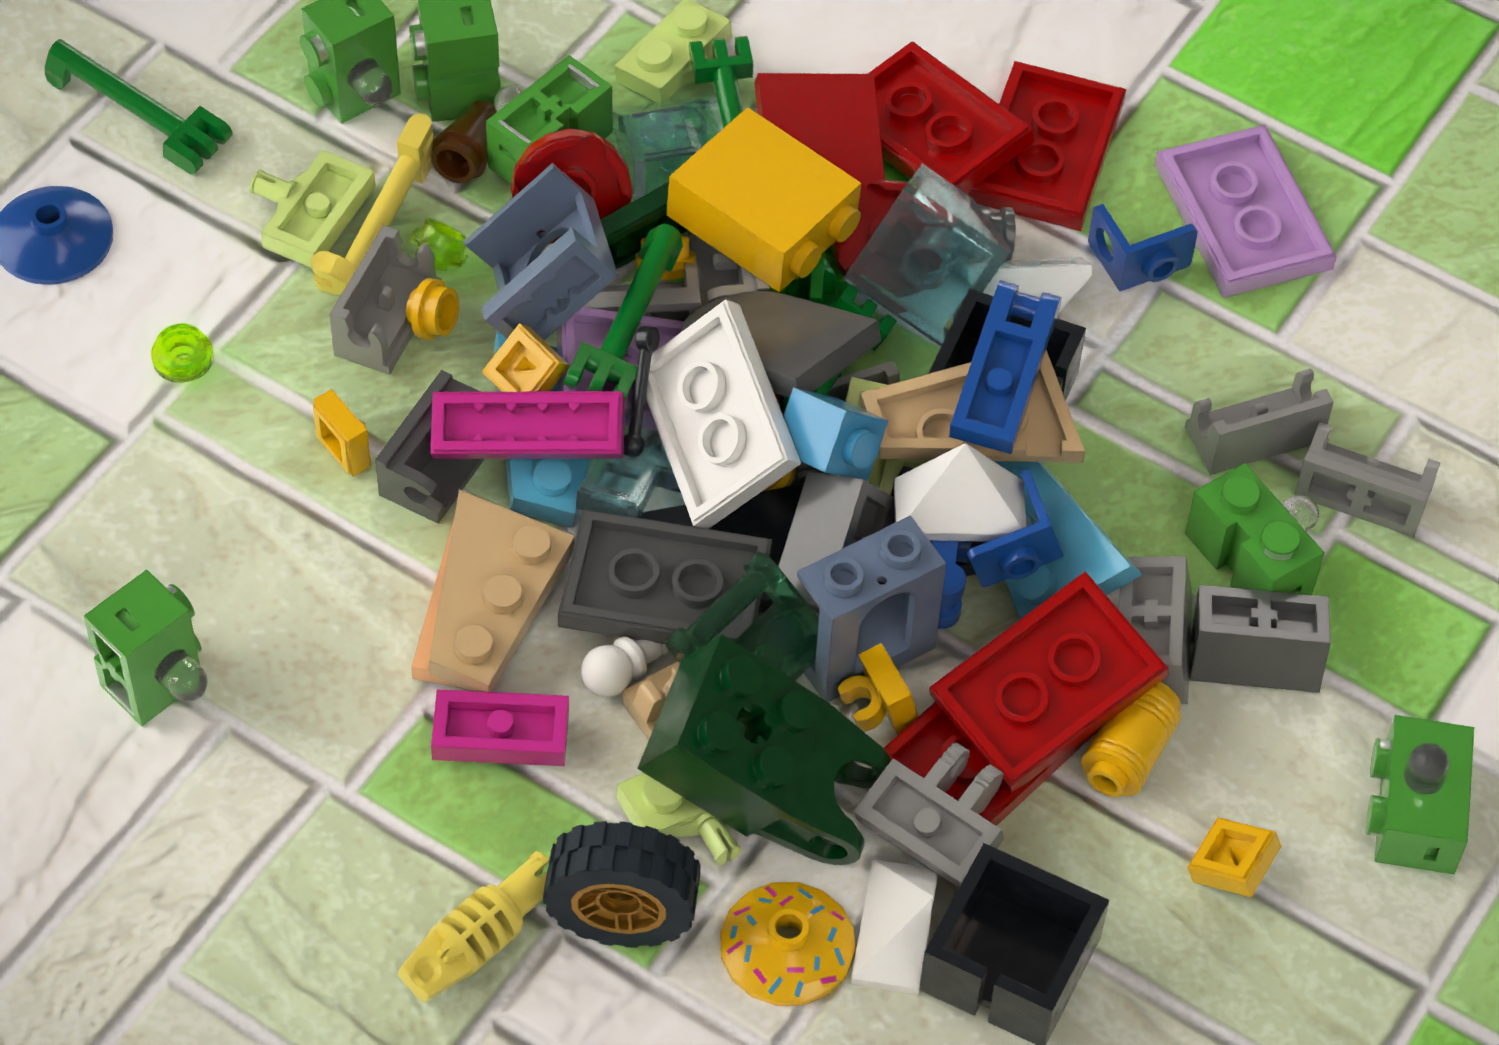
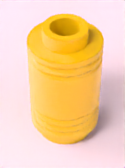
[1081,682,1181,797]

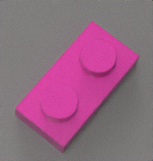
[431,690,569,766]

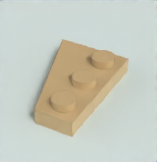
[860,350,1085,463]
[429,490,575,692]

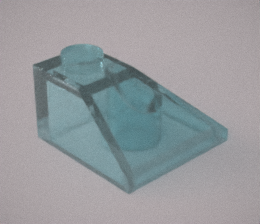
[613,93,723,201]
[843,164,1012,346]

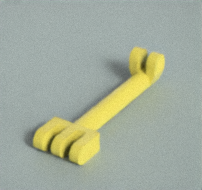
[311,113,434,295]

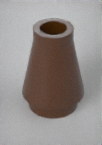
[431,101,499,183]

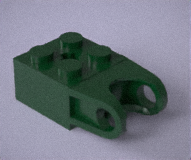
[637,634,891,865]

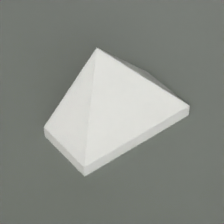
[962,257,1092,312]
[894,443,1026,542]
[851,859,938,996]

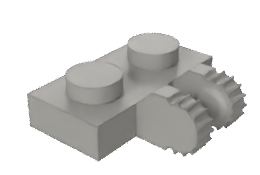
[853,742,1005,888]

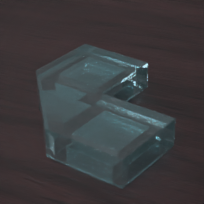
[576,437,681,518]

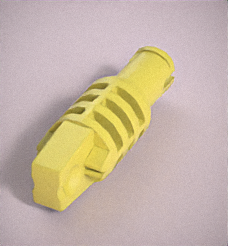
[397,851,549,1003]

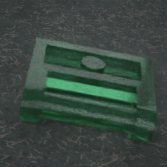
[665,552,819,681]

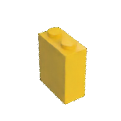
[667,107,861,293]

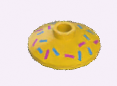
[720,882,855,1006]

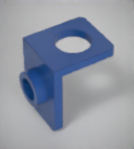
[1088,204,1198,292]
[967,469,1064,587]

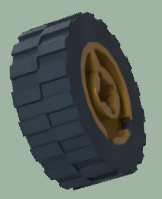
[543,821,701,948]

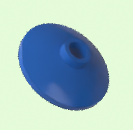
[0,186,114,285]

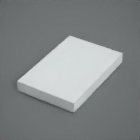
[636,299,802,529]

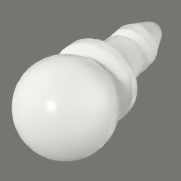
[581,637,676,697]

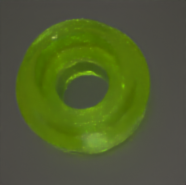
[409,218,468,271]
[151,323,214,383]

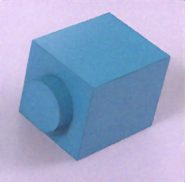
[783,387,888,481]

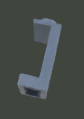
[464,163,618,340]
[791,515,946,702]

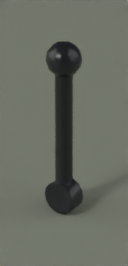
[624,326,660,458]

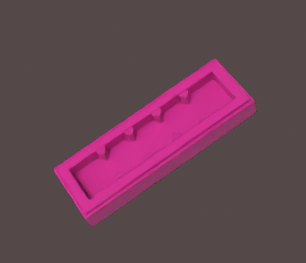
[430,391,625,459]

